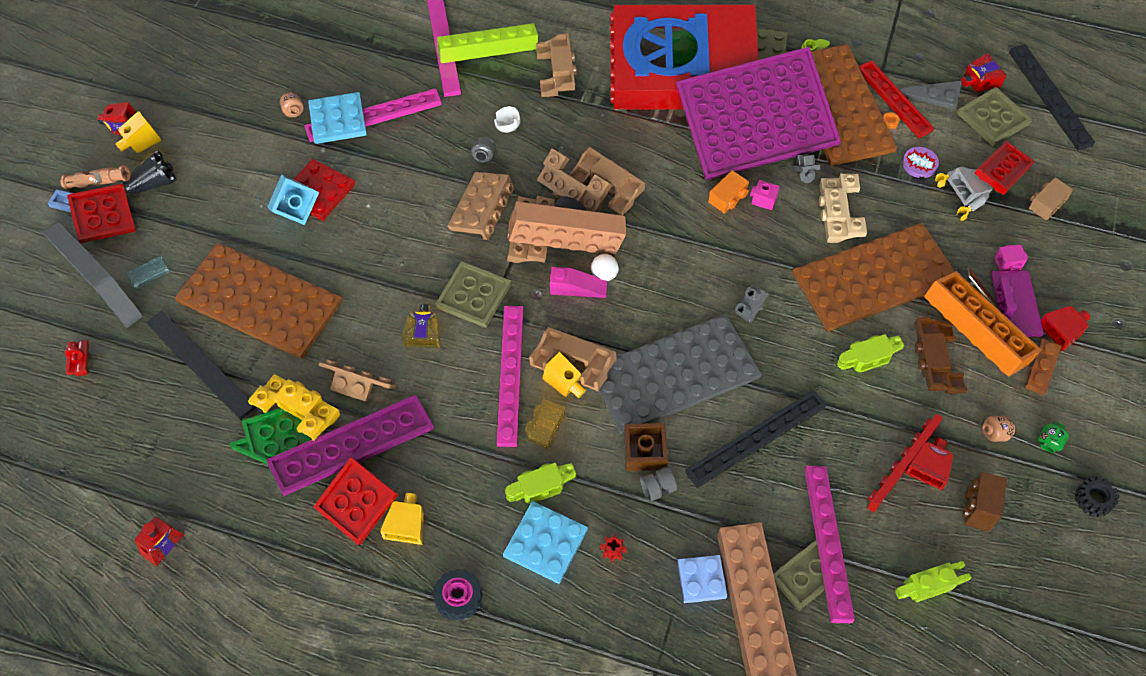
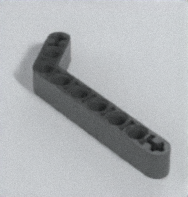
[43,222,143,328]

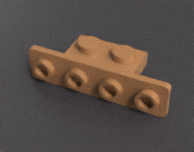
[318,359,396,402]

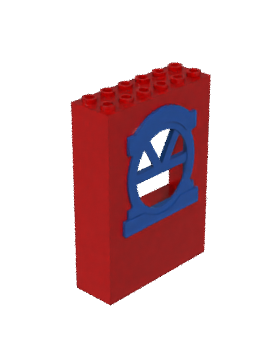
[610,5,759,109]

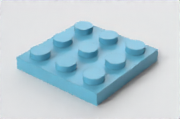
[308,92,367,144]
[503,501,588,584]

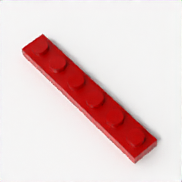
[859,60,934,139]
[867,413,943,513]

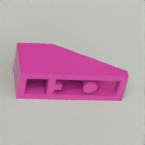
[550,267,607,298]

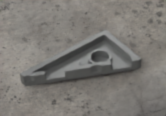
[899,81,962,110]

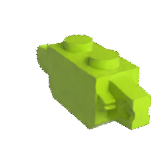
[837,334,904,373]
[505,462,576,504]
[895,561,972,602]

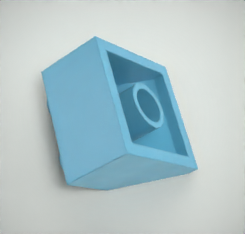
[267,174,319,225]

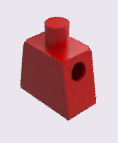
[1041,306,1090,352]

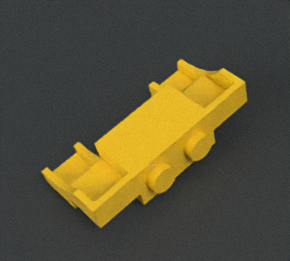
[248,374,340,441]

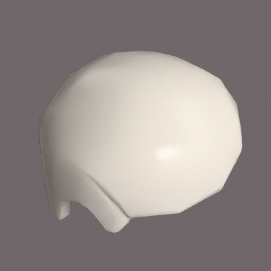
[494,106,520,133]
[590,254,619,281]

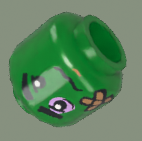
[1037,422,1069,453]

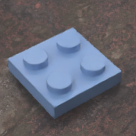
[678,555,727,603]

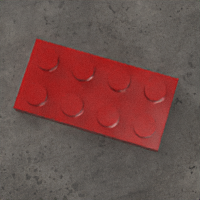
[974,141,1036,195]

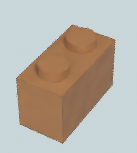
[1029,177,1073,221]

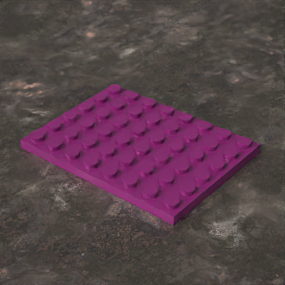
[676,47,841,181]

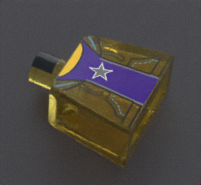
[402,304,440,348]

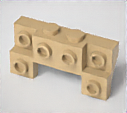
[819,174,867,243]

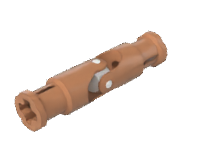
[60,165,131,190]

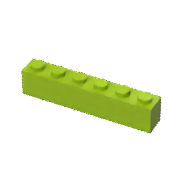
[437,23,538,63]

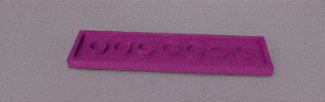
[266,395,433,497]

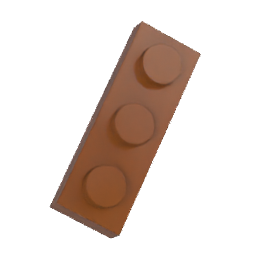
[1025,339,1061,395]

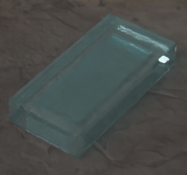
[127,256,170,289]

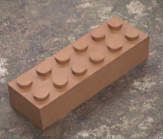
[509,201,626,255]

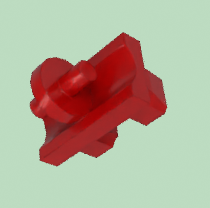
[65,340,89,376]

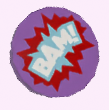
[903,147,939,178]

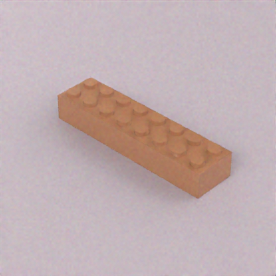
[717,522,797,676]

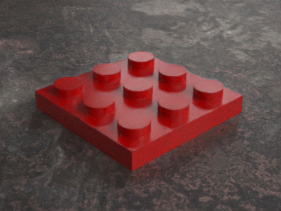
[294,158,356,221]
[67,184,136,244]
[313,457,399,545]

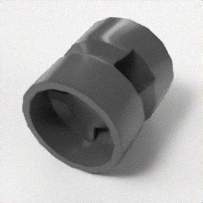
[639,466,677,502]

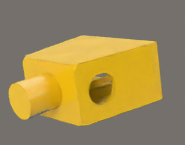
[115,111,162,153]
[542,352,586,398]
[380,493,424,545]

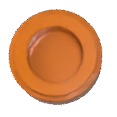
[883,112,900,129]

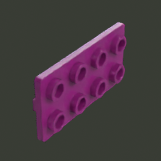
[991,271,1044,337]

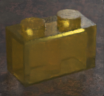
[525,399,565,449]

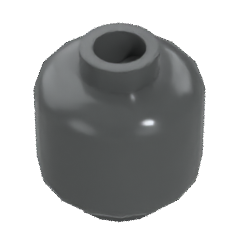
[471,137,496,163]

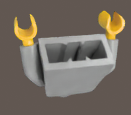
[935,166,993,221]

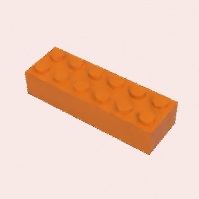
[924,271,1042,377]

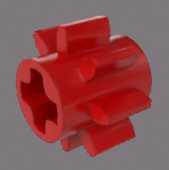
[600,534,627,563]

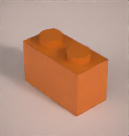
[708,170,749,214]

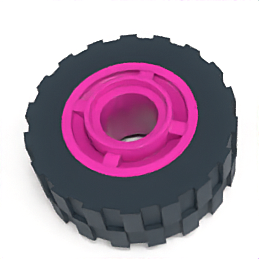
[434,570,482,621]

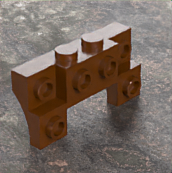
[914,317,967,394]

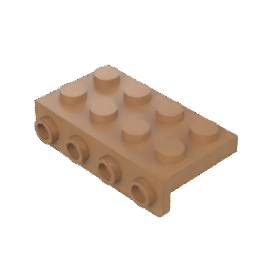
[448,172,514,240]

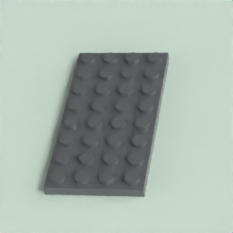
[598,314,762,435]

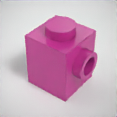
[750,180,780,210]
[994,245,1027,271]

